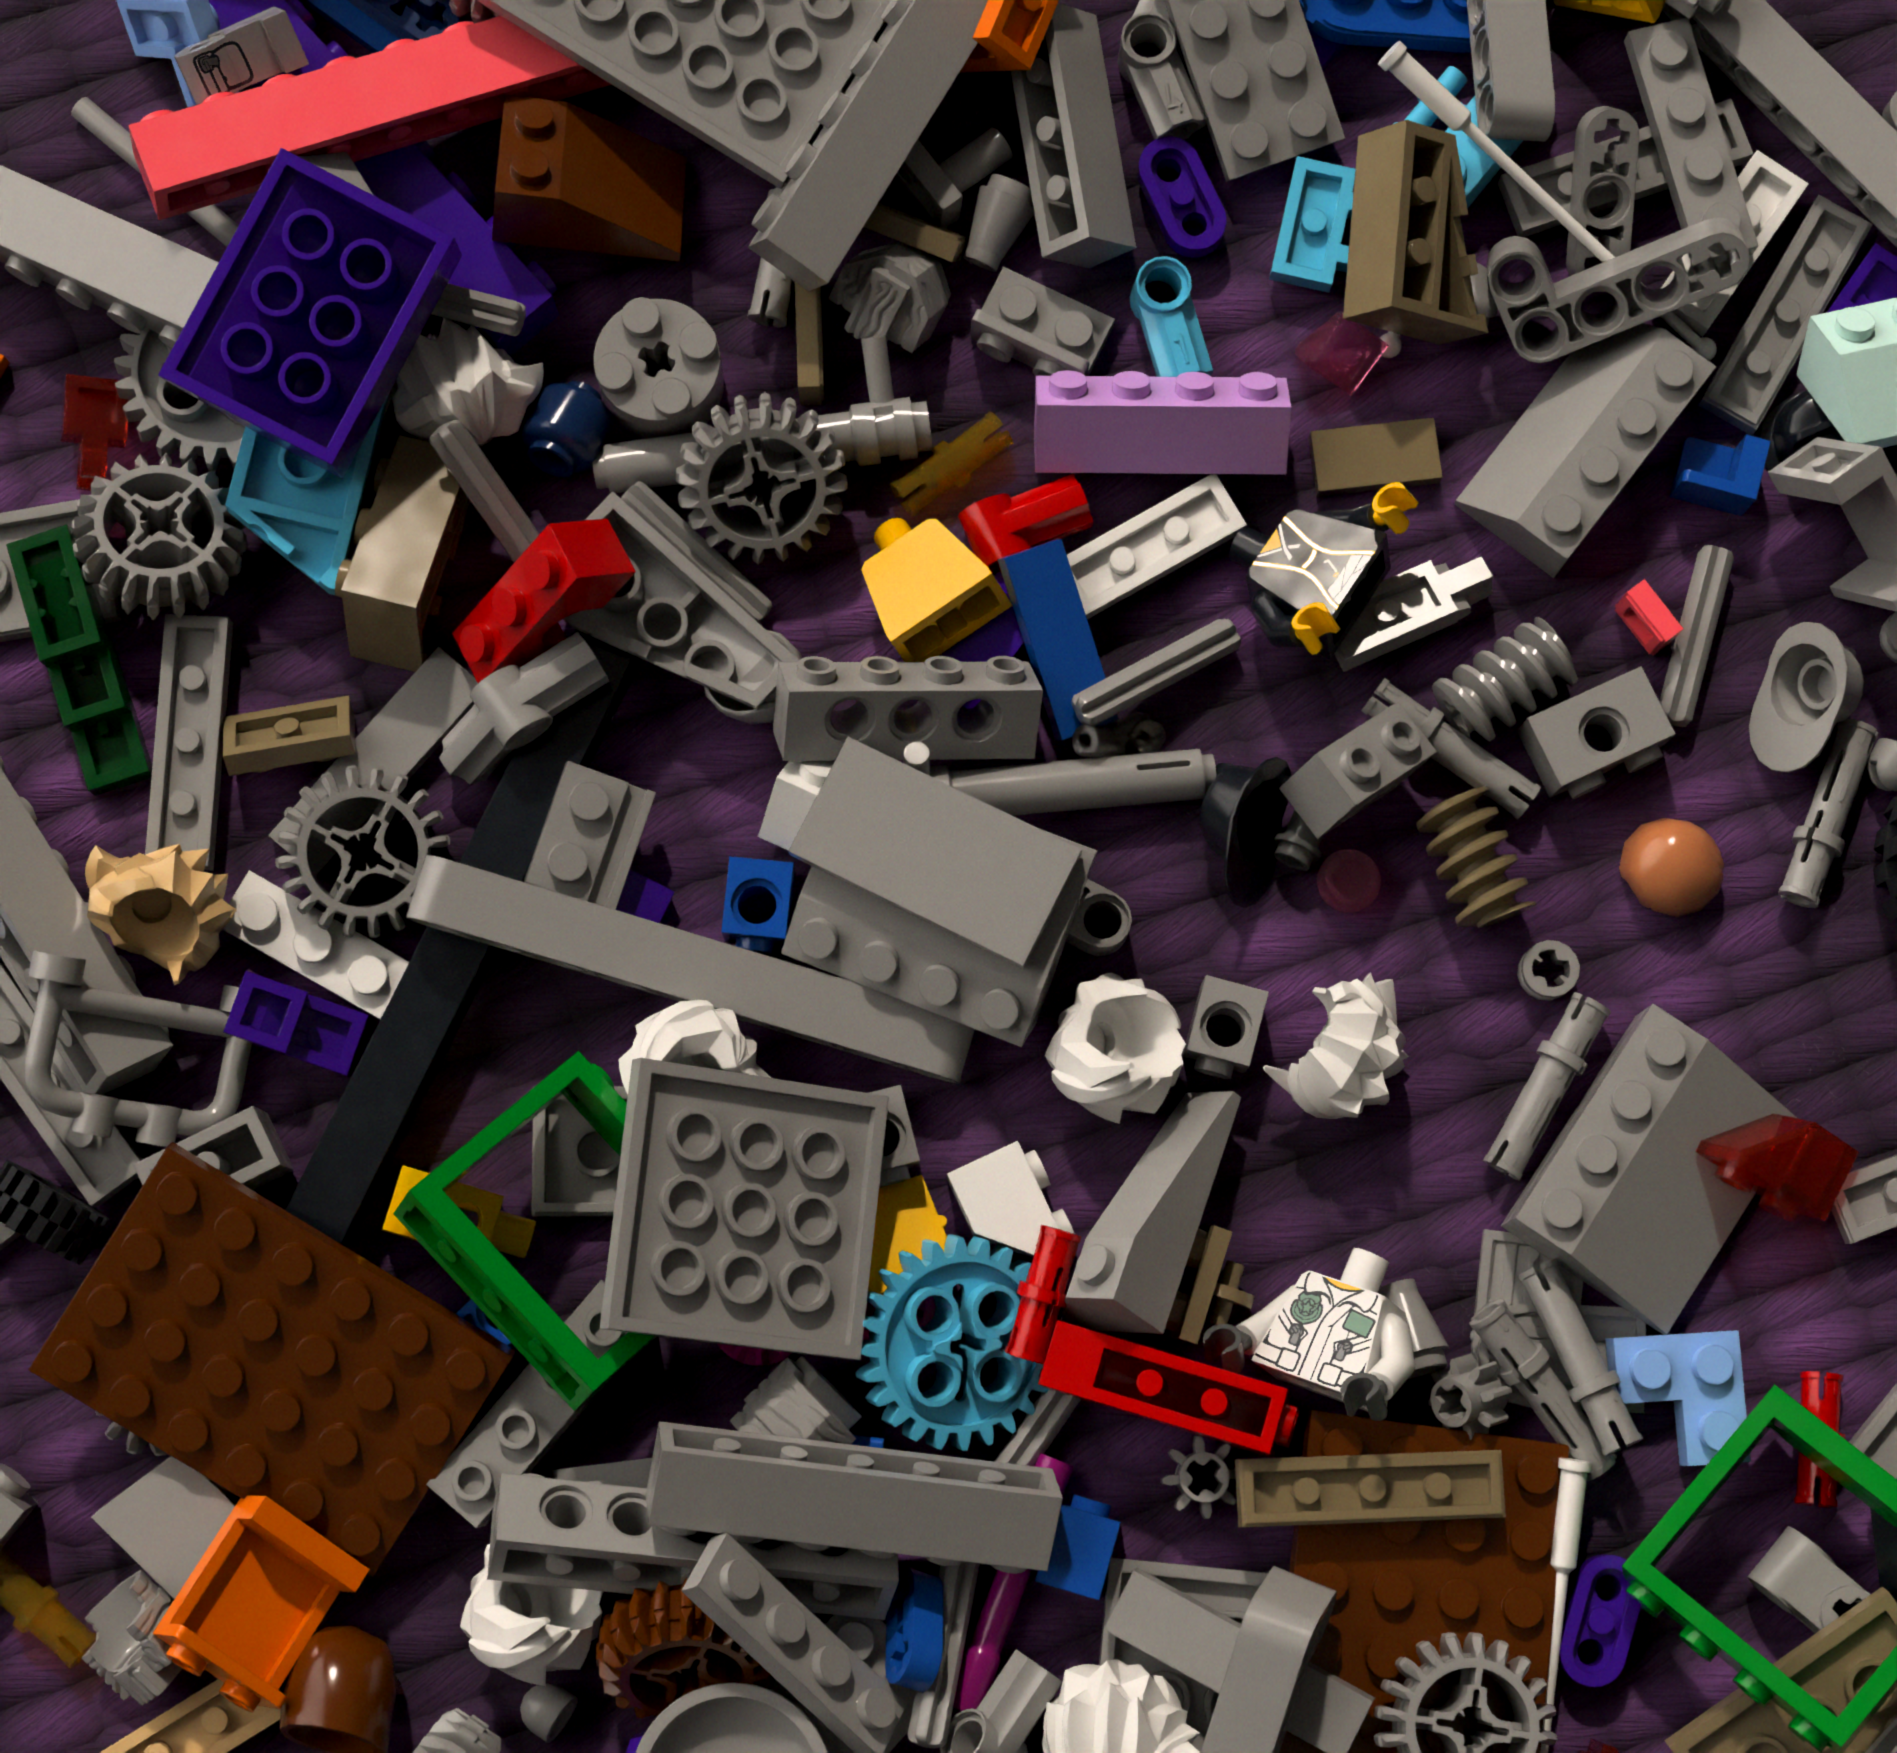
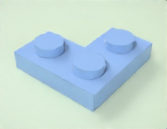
[116,0,239,107]
[1605,1330,1751,1466]

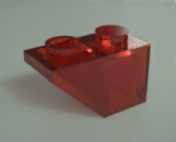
[1695,1113,1859,1222]

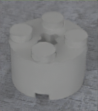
[594,297,724,439]

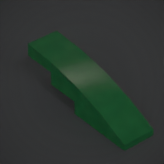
[6,524,152,796]

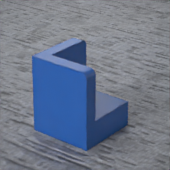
[1669,434,1771,516]

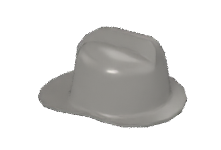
[1749,622,1864,773]

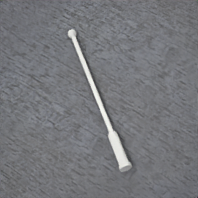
[1378,41,1717,361]
[1540,1457,1592,1753]

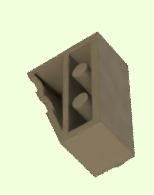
[1343,120,1488,345]
[335,435,471,672]

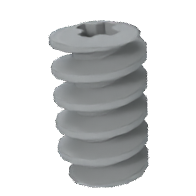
[1432,617,1578,742]

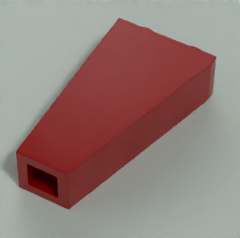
[1038,1320,1300,1458]

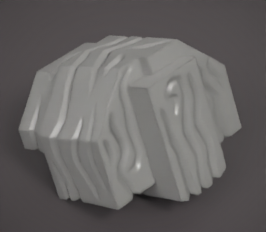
[828,242,951,353]
[730,1356,862,1444]
[82,1569,182,1706]

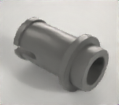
[1273,809,1324,871]

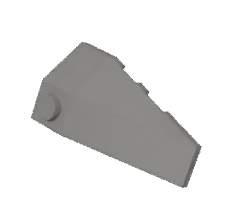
[563,491,799,709]
[1061,1091,1241,1334]

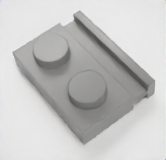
[524,761,656,910]

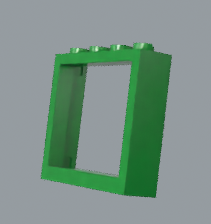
[393,1051,657,1411]
[1622,1384,1897,1753]

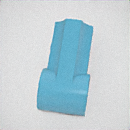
[1130,256,1213,377]

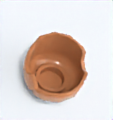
[1619,818,1725,917]

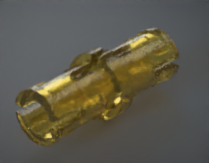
[890,411,1013,517]
[0,1549,96,1670]

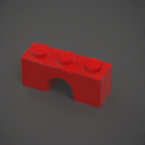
[452,518,636,683]

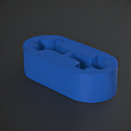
[885,1568,943,1692]

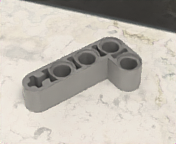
[1486,217,1750,363]
[1201,1566,1337,1753]

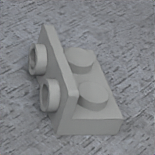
[970,266,1115,376]

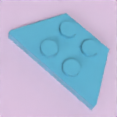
[225,392,390,595]

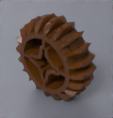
[596,1577,773,1718]

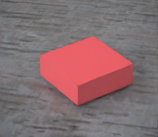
[1615,579,1683,656]

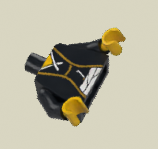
[1229,482,1418,659]

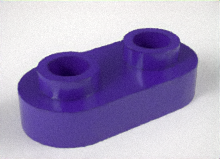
[1137,136,1226,258]
[1558,1554,1641,1687]

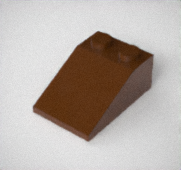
[492,95,687,262]

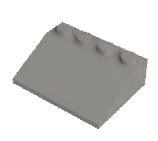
[781,828,1098,1047]
[1501,1004,1801,1335]

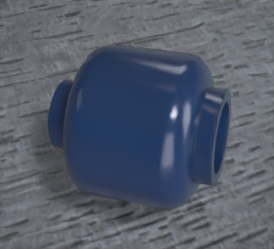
[521,381,613,477]

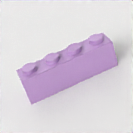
[1034,370,1292,475]

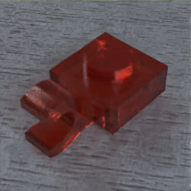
[61,374,129,491]

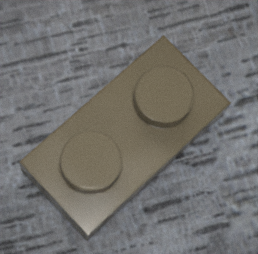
[223,695,355,776]

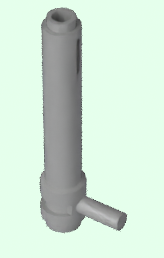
[592,336,933,493]
[904,742,1217,816]

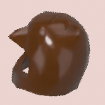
[280,1626,404,1753]

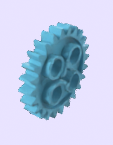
[855,1234,1054,1451]

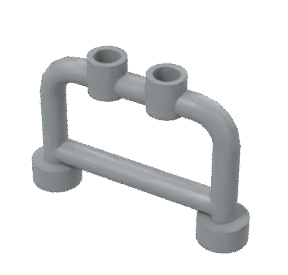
[25,950,252,1147]

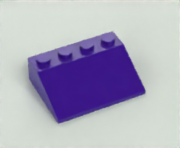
[158,148,462,479]

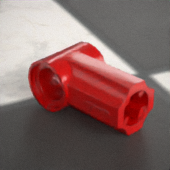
[958,474,1093,574]

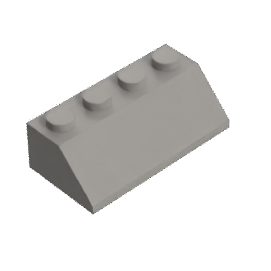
[1454,312,1716,578]

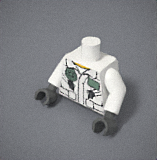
[1203,1248,1415,1421]

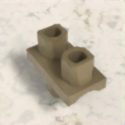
[1165,1225,1255,1345]

